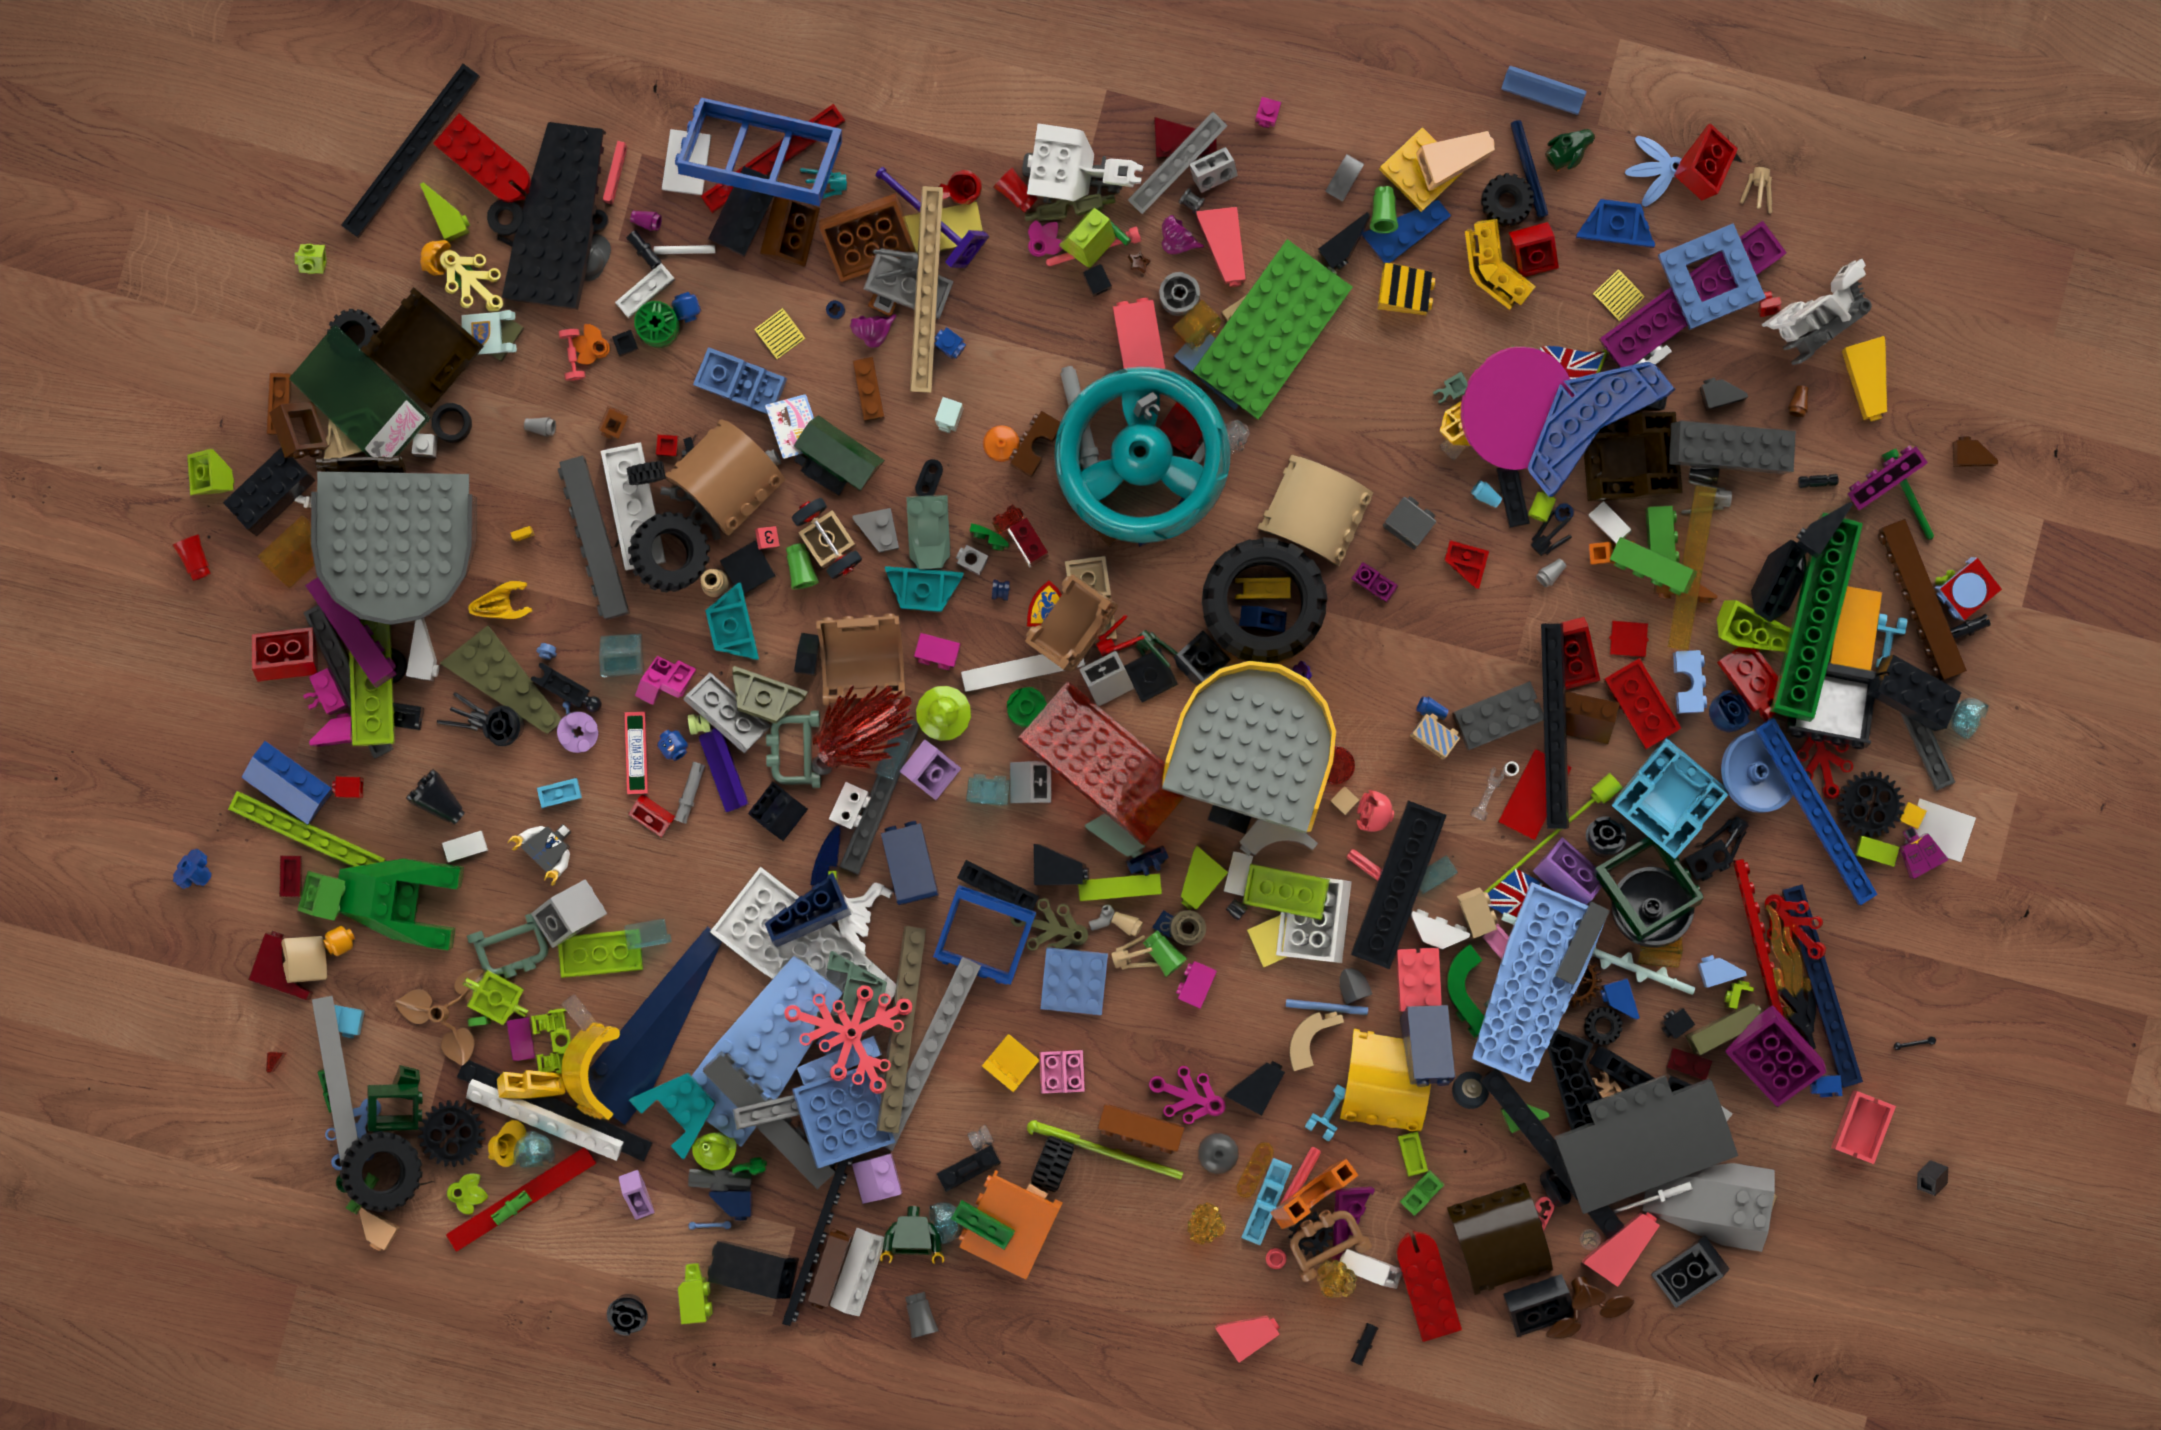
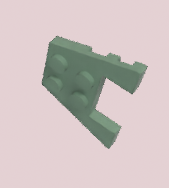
[814,951,887,1030]

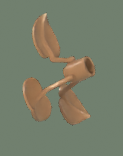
[395,969,485,1065]

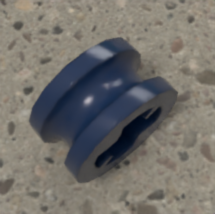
[826,300,845,320]
[1554,503,1574,522]

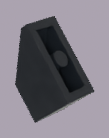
[794,633,820,676]

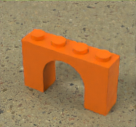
[1270,1159,1359,1229]

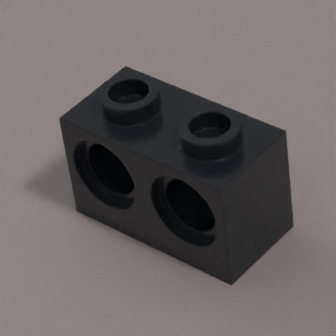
[1685,839,1733,882]

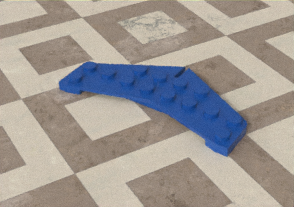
[1528,362,1675,497]

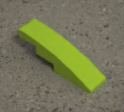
[1078,874,1162,901]

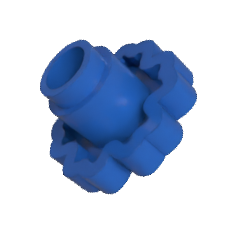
[173,849,211,889]

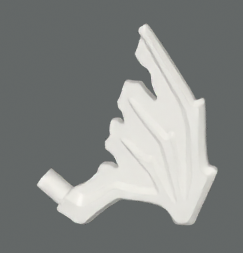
[838,882,893,955]

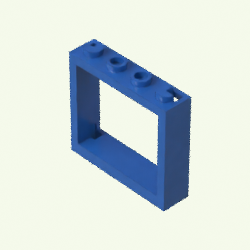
[933,885,1036,985]

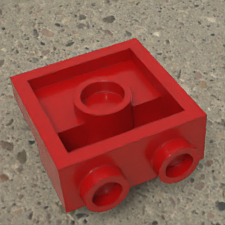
[1159,402,1203,458]

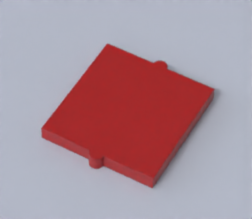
[1609,621,1649,657]

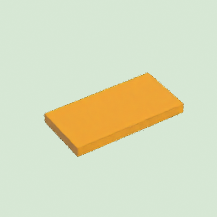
[1829,586,1882,671]

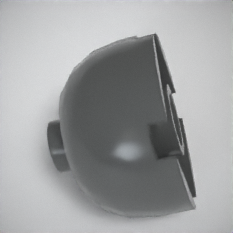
[1198,1133,1239,1174]

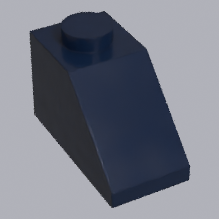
[1239,606,1287,632]
[709,1190,752,1221]

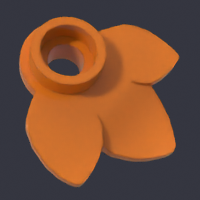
[572,324,610,365]

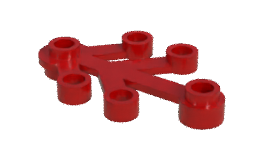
[1796,737,1854,799]
[1765,894,1826,959]

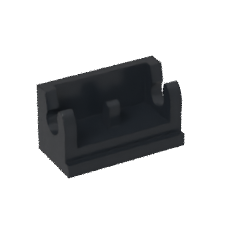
[393,702,424,730]

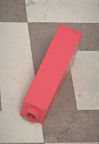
[1196,207,1246,287]
[1582,1212,1660,1287]

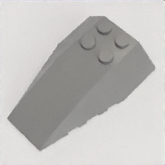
[1642,1163,1775,1252]

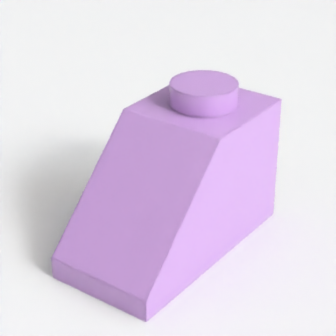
[619,1170,655,1220]

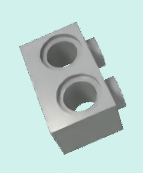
[1189,147,1238,193]

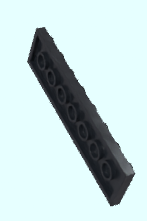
[1350,800,1447,969]

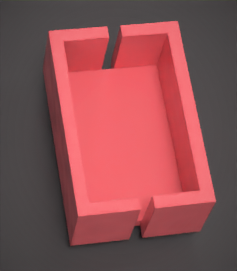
[1396,948,1442,1012]
[1831,1090,1896,1164]

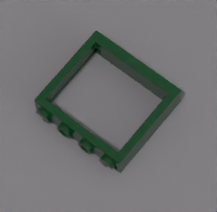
[1593,837,1704,941]

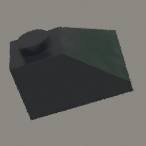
[1207,805,1251,834]

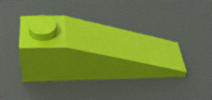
[1717,600,1791,652]

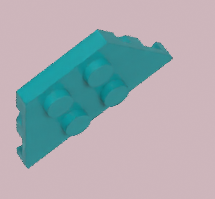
[885,566,964,612]
[705,582,759,660]

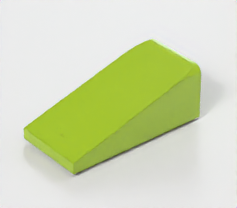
[1855,836,1900,867]

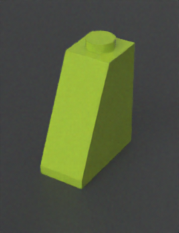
[1180,846,1228,910]

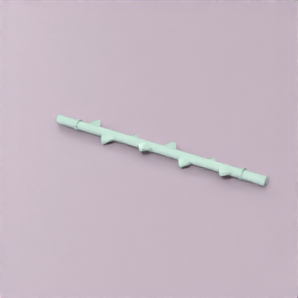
[1501,912,1695,995]

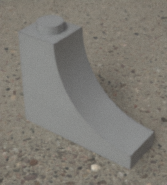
[1239,819,1318,856]

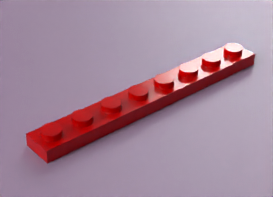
[1733,859,1786,1017]

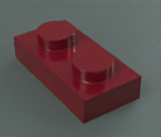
[279,856,302,897]
[1666,1047,1712,1080]

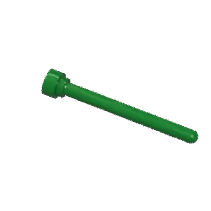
[1881,448,1934,540]

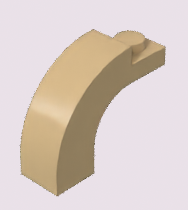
[1289,1011,1344,1071]

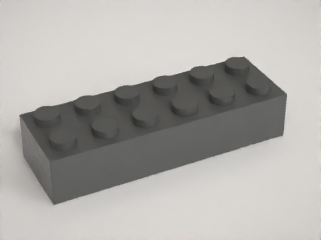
[1669,421,1796,474]

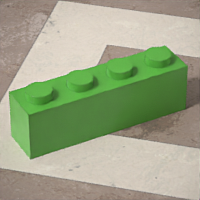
[1610,537,1698,595]

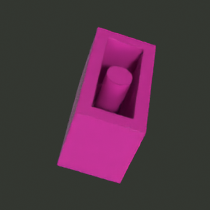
[914,633,961,671]
[1176,961,1217,1009]

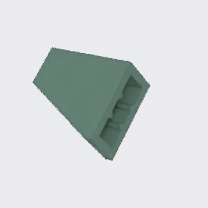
[1085,804,1145,858]

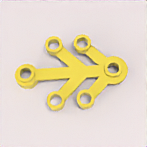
[440,250,503,313]

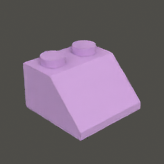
[900,740,961,800]
[852,1153,903,1204]

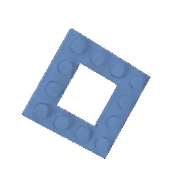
[1658,223,1766,330]

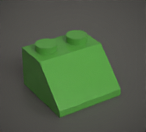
[297,871,345,921]

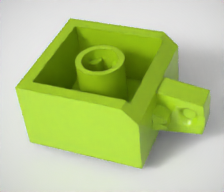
[678,1263,713,1324]

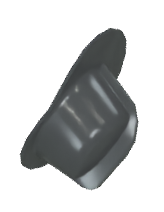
[584,234,611,281]

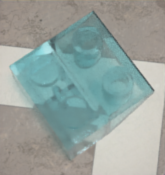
[599,634,644,677]

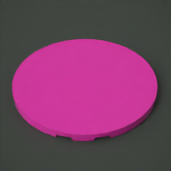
[1461,347,1575,470]

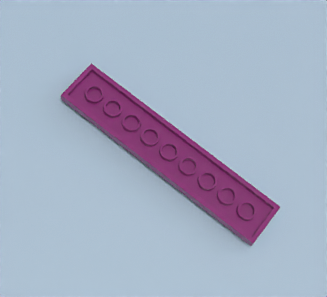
[1599,220,1787,368]

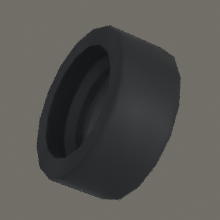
[431,403,472,443]

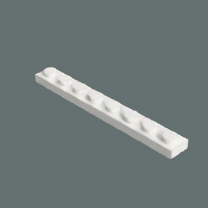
[466,1079,623,1161]

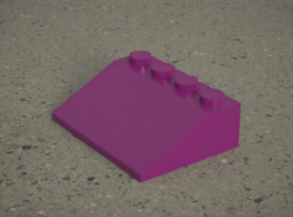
[1726,1005,1826,1107]

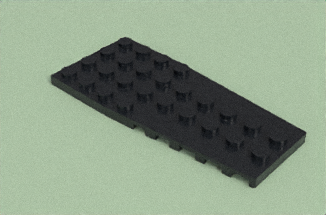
[502,122,606,310]

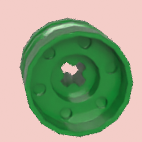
[634,301,680,348]

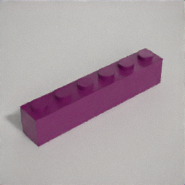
[305,577,397,688]

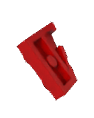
[1444,540,1489,589]

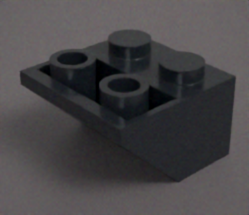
[748,781,808,841]

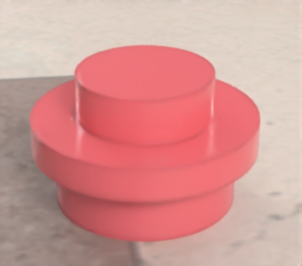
[1266,1248,1286,1269]

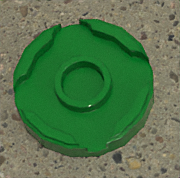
[1007,687,1048,728]

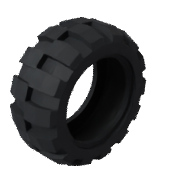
[1201,537,1328,663]

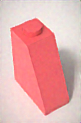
[1215,1316,1280,1363]

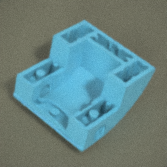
[1612,738,1728,859]

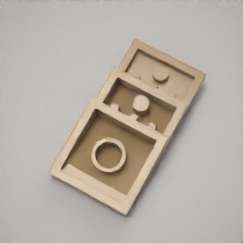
[1065,556,1117,644]

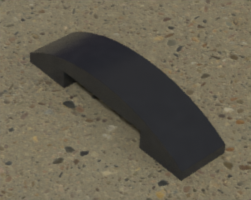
[957,860,1039,911]

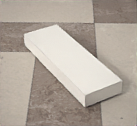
[615,263,675,318]

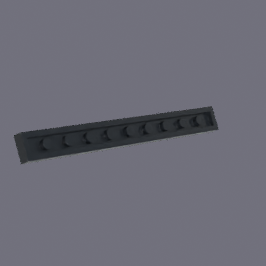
[341,64,480,238]
[1541,623,1569,829]
[457,1060,653,1162]
[1480,1068,1624,1239]
[782,1157,854,1326]

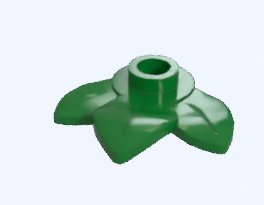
[731,1157,767,1175]

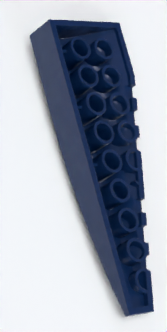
[588,926,722,1125]

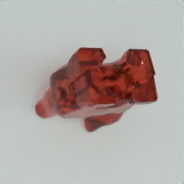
[992,504,1024,533]

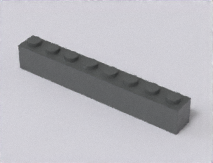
[558,455,630,620]
[703,1051,835,1189]

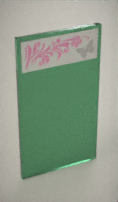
[289,325,431,457]

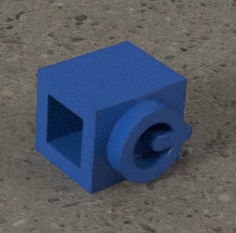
[934,327,966,359]

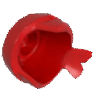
[938,170,982,205]

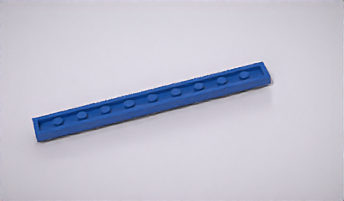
[1755,718,1878,905]

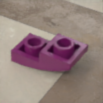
[1351,562,1398,603]

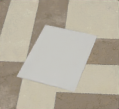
[1905,799,1976,862]

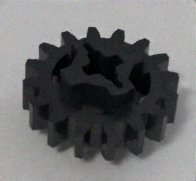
[1288,1211,1333,1256]

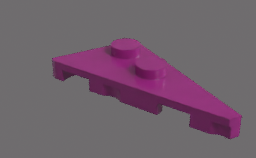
[1332,1186,1375,1261]

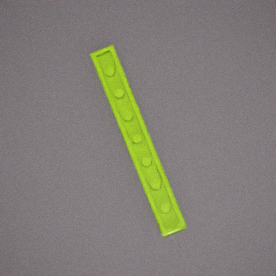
[228,791,386,867]

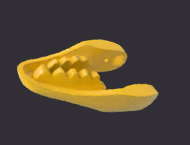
[468,581,532,619]

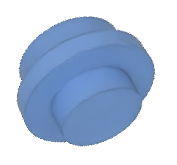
[536,643,557,660]

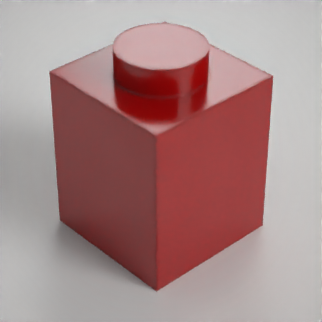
[332,776,364,798]

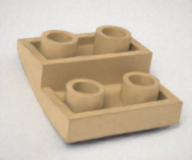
[281,936,327,983]

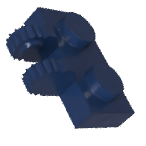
[1126,845,1169,876]

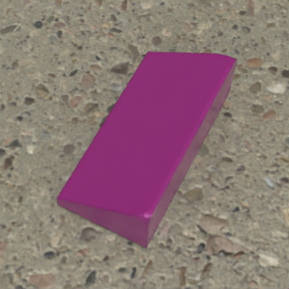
[507,1017,535,1062]

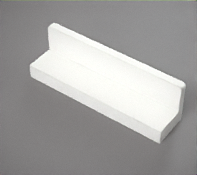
[830,1228,884,1317]

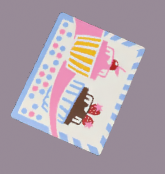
[765,394,814,459]

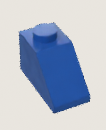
[1600,978,1640,1019]

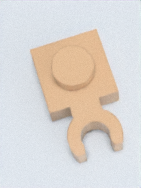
[1592,1070,1622,1099]

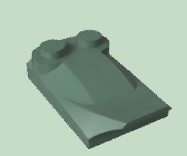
[906,495,951,569]

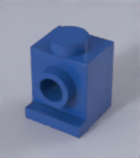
[1810,1075,1843,1097]

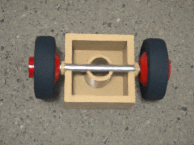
[791,498,862,579]

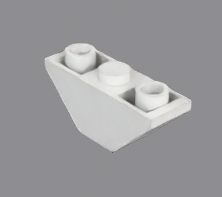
[1410,909,1470,949]

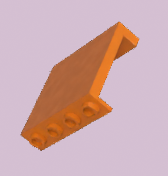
[959,1171,1063,1279]

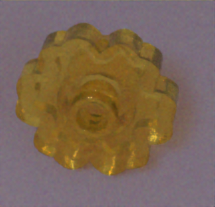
[1187,1202,1225,1245]
[1316,1260,1357,1298]

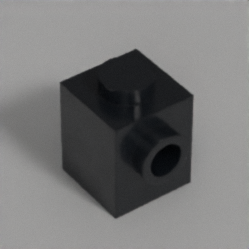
[1661,1008,1695,1039]

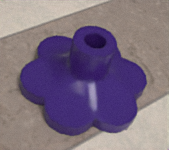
[1292,661,1312,680]

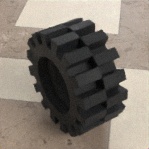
[626,461,666,485]
[1584,1007,1623,1045]

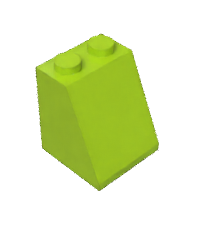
[1059,208,1116,269]

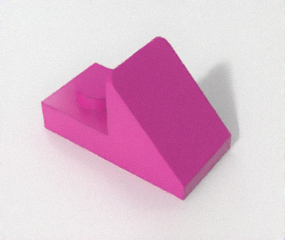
[660,660,696,698]

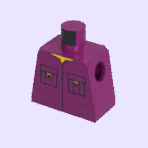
[1900,827,1948,879]

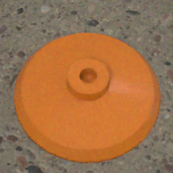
[983,425,1020,462]

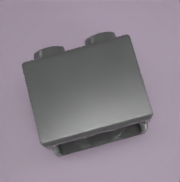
[1383,496,1436,550]

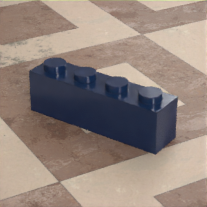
[765,872,852,948]

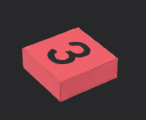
[755,526,780,549]

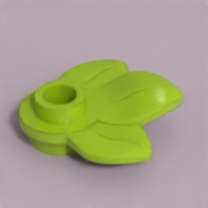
[447,1173,488,1214]

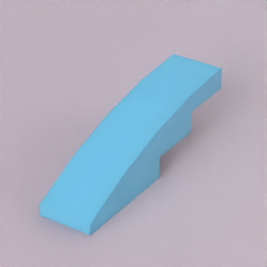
[1241,1158,1292,1245]

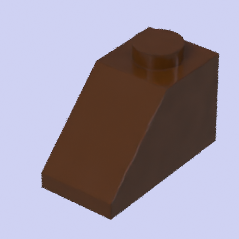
[1953,436,1998,467]

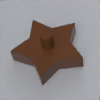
[1128,251,1151,273]

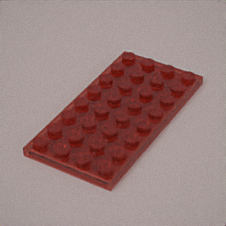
[1017,681,1185,846]

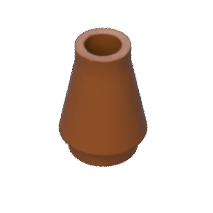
[1788,385,1809,417]

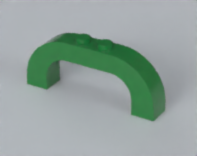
[1446,944,1484,1039]

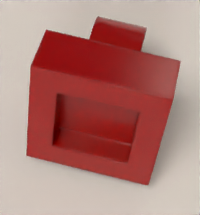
[1758,291,1782,317]

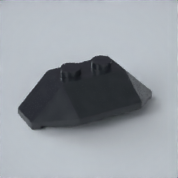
[1751,540,1807,622]

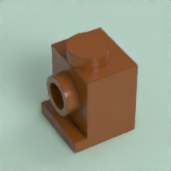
[598,406,629,439]

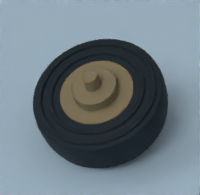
[1452,1072,1489,1109]

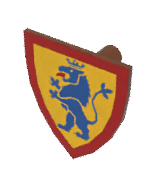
[1027,580,1062,627]

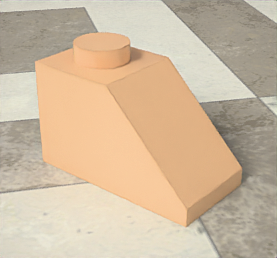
[359,1207,400,1251]

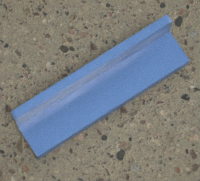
[1501,66,1587,115]

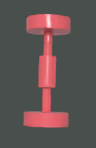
[559,329,585,381]

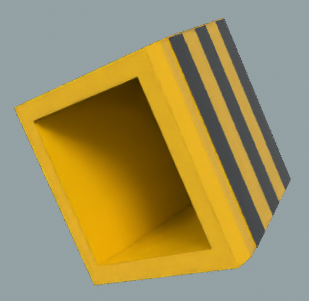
[1377,263,1435,315]

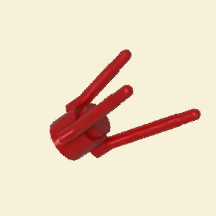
[1096,615,1145,657]

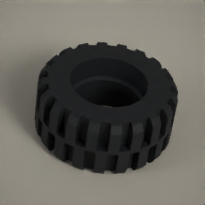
[628,512,710,593]
[340,1131,423,1212]

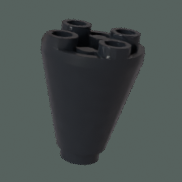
[406,769,465,825]

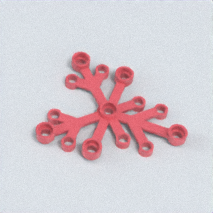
[784,985,912,1094]

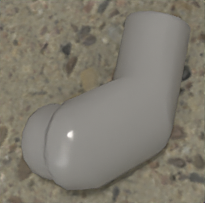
[1089,904,1114,931]

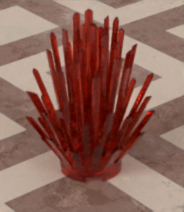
[813,685,914,769]

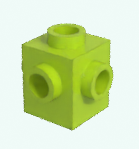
[295,244,327,274]

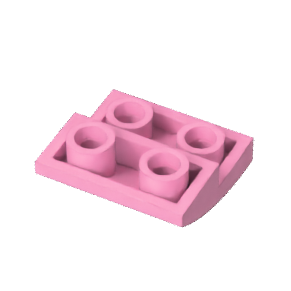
[1039,1050,1085,1094]

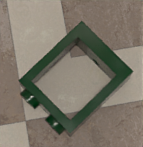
[367,1084,423,1131]

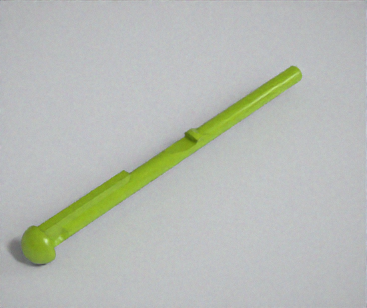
[1027,1120,1183,1180]

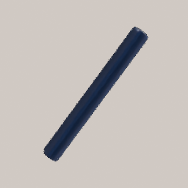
[1511,120,1548,218]

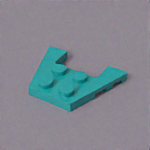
[629,1072,716,1159]

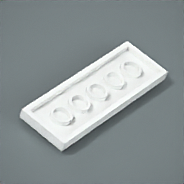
[601,442,666,571]

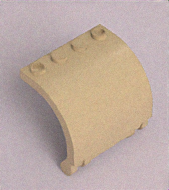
[1257,455,1373,566]

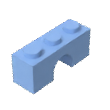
[1673,650,1707,714]

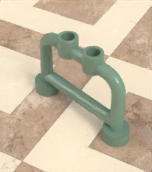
[766,710,821,788]
[467,913,548,979]

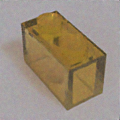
[1173,300,1222,350]

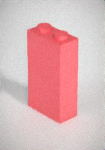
[1113,298,1165,369]

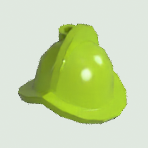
[692,1132,736,1170]

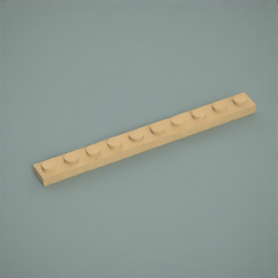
[910,186,943,393]

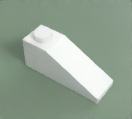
[406,618,439,681]

